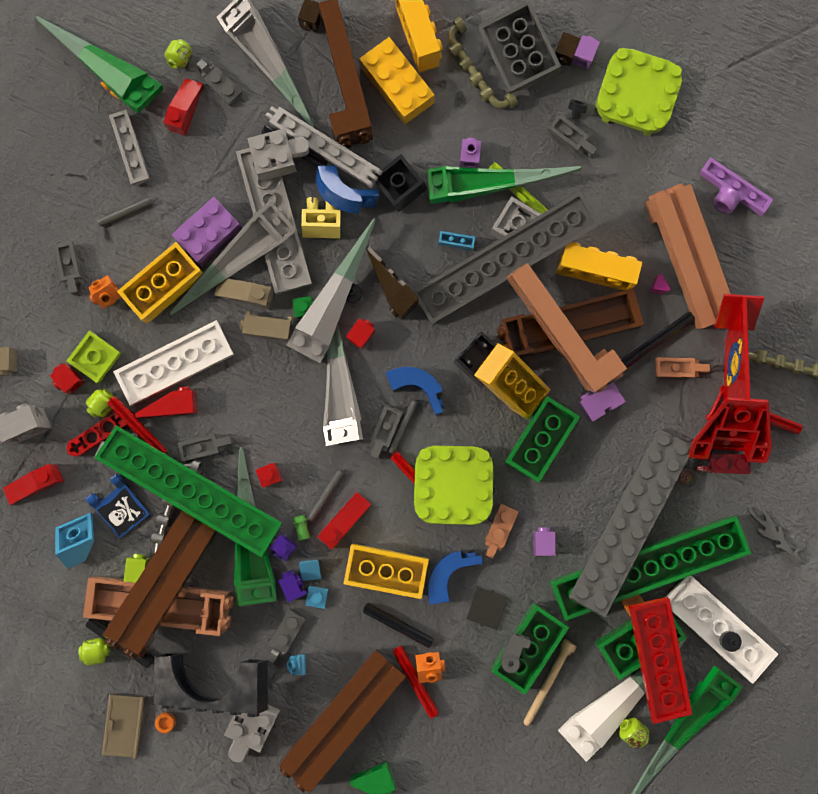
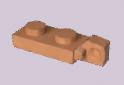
[655,357,710,378]
[485,504,518,559]

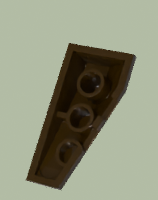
[366,245,419,320]

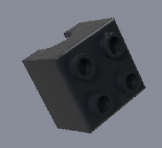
[454,331,496,389]

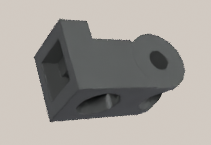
[501,631,531,673]

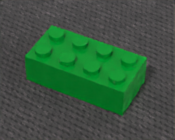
[504,396,580,483]
[490,602,569,695]
[594,617,687,680]

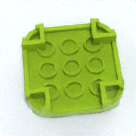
[595,48,682,136]
[414,446,493,526]

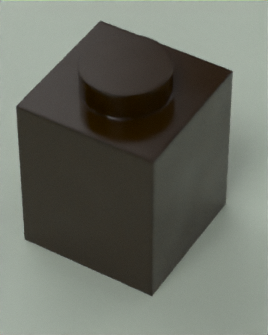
[298,0,322,32]
[555,32,581,66]

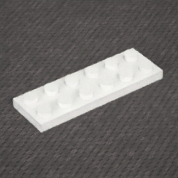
[113,320,234,406]
[666,576,778,684]

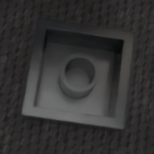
[374,154,427,213]

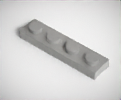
[109,109,151,186]

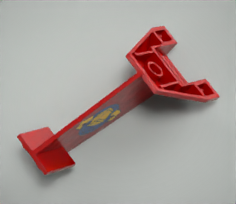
[689,294,772,463]

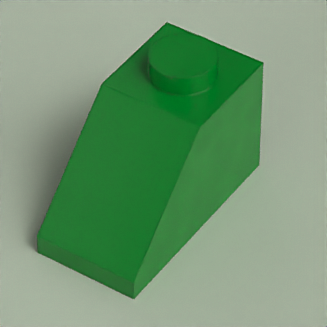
[349,762,396,794]

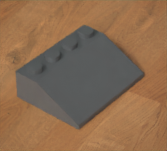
[478,0,561,94]

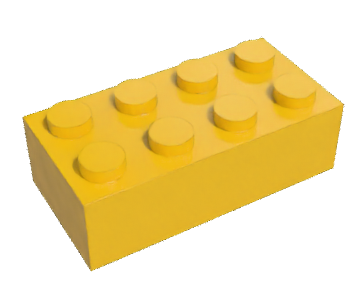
[395,0,443,73]
[359,37,435,125]
[117,242,203,324]
[555,242,642,291]
[474,343,551,420]
[344,543,429,599]

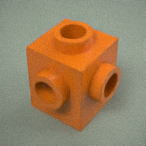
[88,275,121,309]
[415,652,445,683]

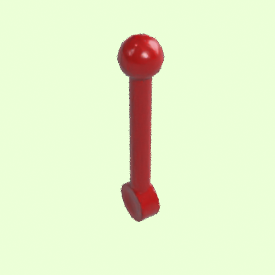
[705,385,724,421]

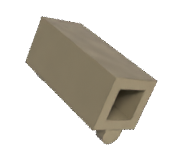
[240,310,293,342]

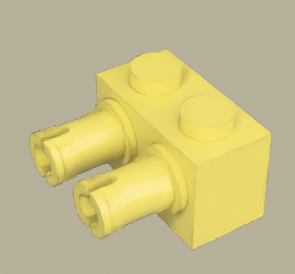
[301,197,341,239]

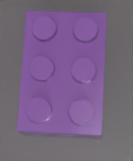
[171,197,242,267]

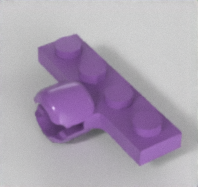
[699,157,773,216]

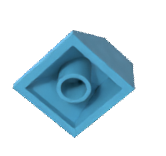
[55,512,94,569]

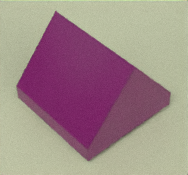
[649,274,671,295]

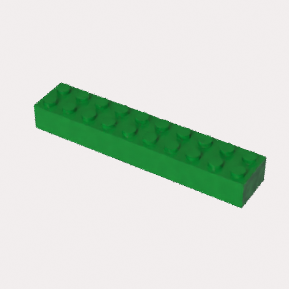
[549,515,751,621]

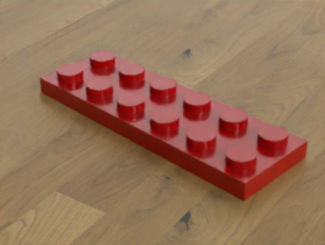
[628,597,692,724]

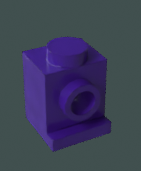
[270,534,298,561]
[279,570,308,602]

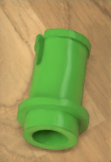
[292,515,310,541]

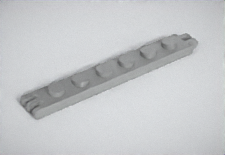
[265,106,383,188]

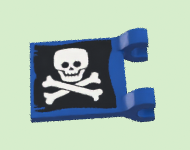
[85,473,150,539]

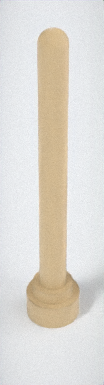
[524,638,577,726]

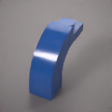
[315,166,379,214]
[386,367,445,416]
[428,550,483,605]

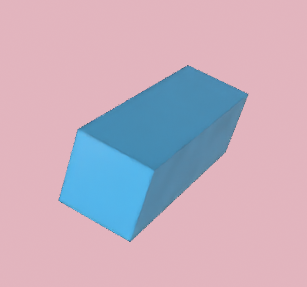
[438,231,475,251]

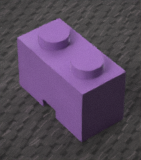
[578,382,626,423]

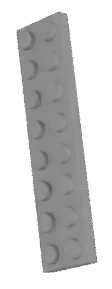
[236,148,312,295]

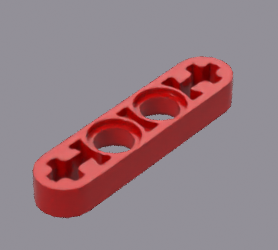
[66,408,135,457]

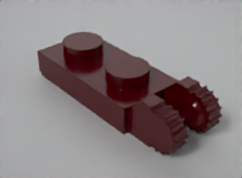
[696,453,751,474]

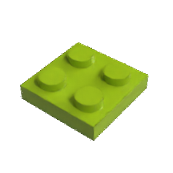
[67,330,122,384]

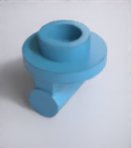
[287,654,306,676]

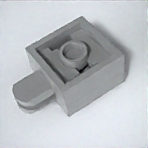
[247,129,310,181]
[490,196,541,239]
[0,404,52,444]
[224,704,280,763]

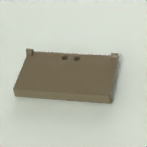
[101,693,145,759]

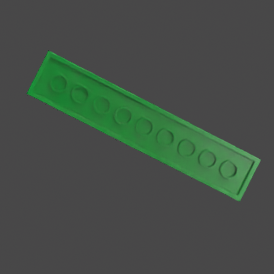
[94,425,283,558]

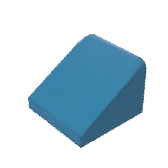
[299,559,322,581]

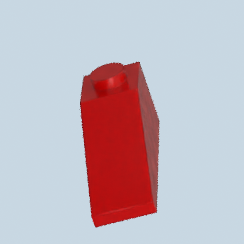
[163,79,204,136]
[135,387,197,419]
[3,464,64,505]
[317,492,371,550]

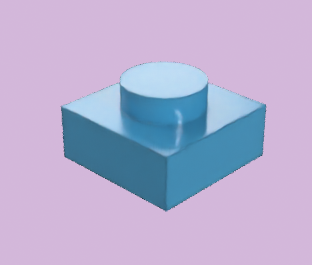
[305,585,329,609]

